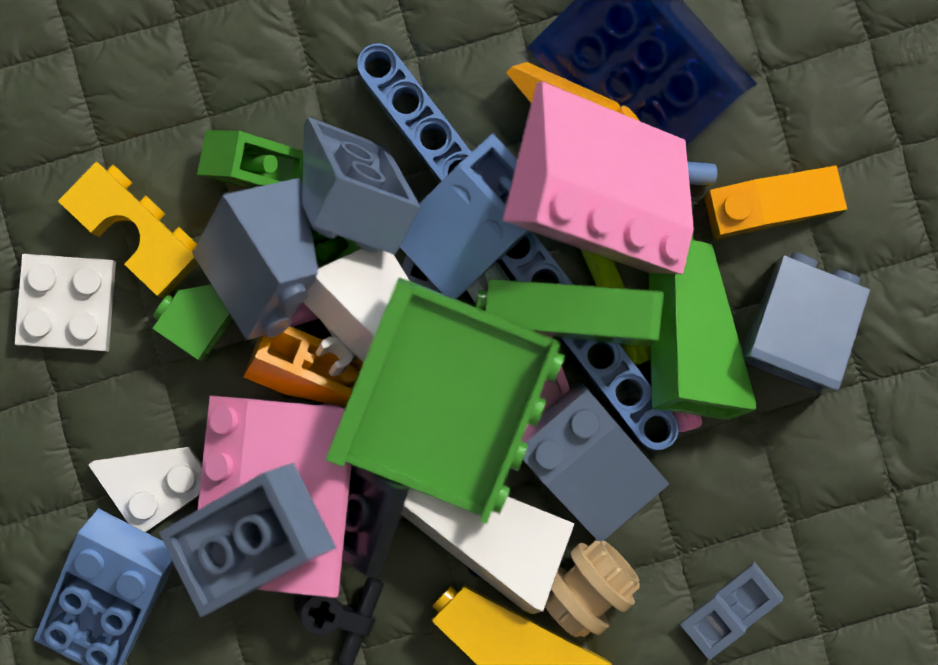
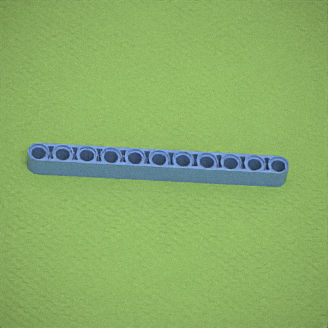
[357,43,679,450]

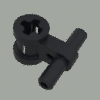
[293,577,384,665]

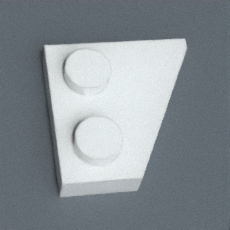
[88,447,202,533]

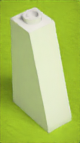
[303,249,409,363]
[401,484,574,614]

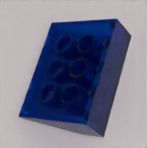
[528,0,757,147]

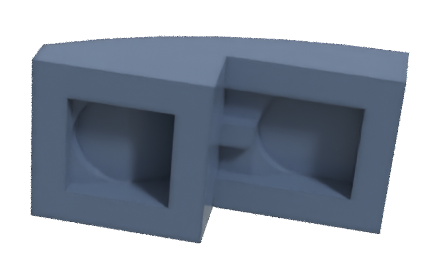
[680,561,784,661]

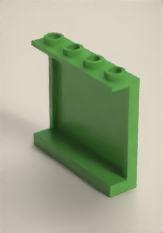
[325,277,564,524]

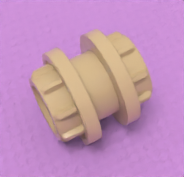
[545,540,640,637]

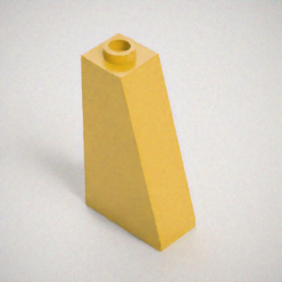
[432,585,613,665]

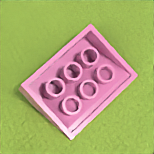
[503,82,694,274]
[198,396,351,597]

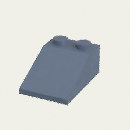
[302,117,421,255]
[521,381,669,542]
[159,463,336,618]

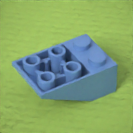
[400,134,531,299]
[34,508,174,665]

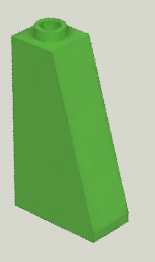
[649,236,756,420]
[476,279,663,347]

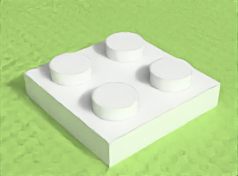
[15,254,116,352]

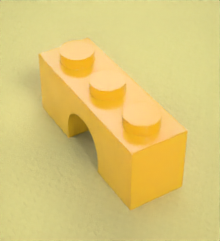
[58,161,199,299]

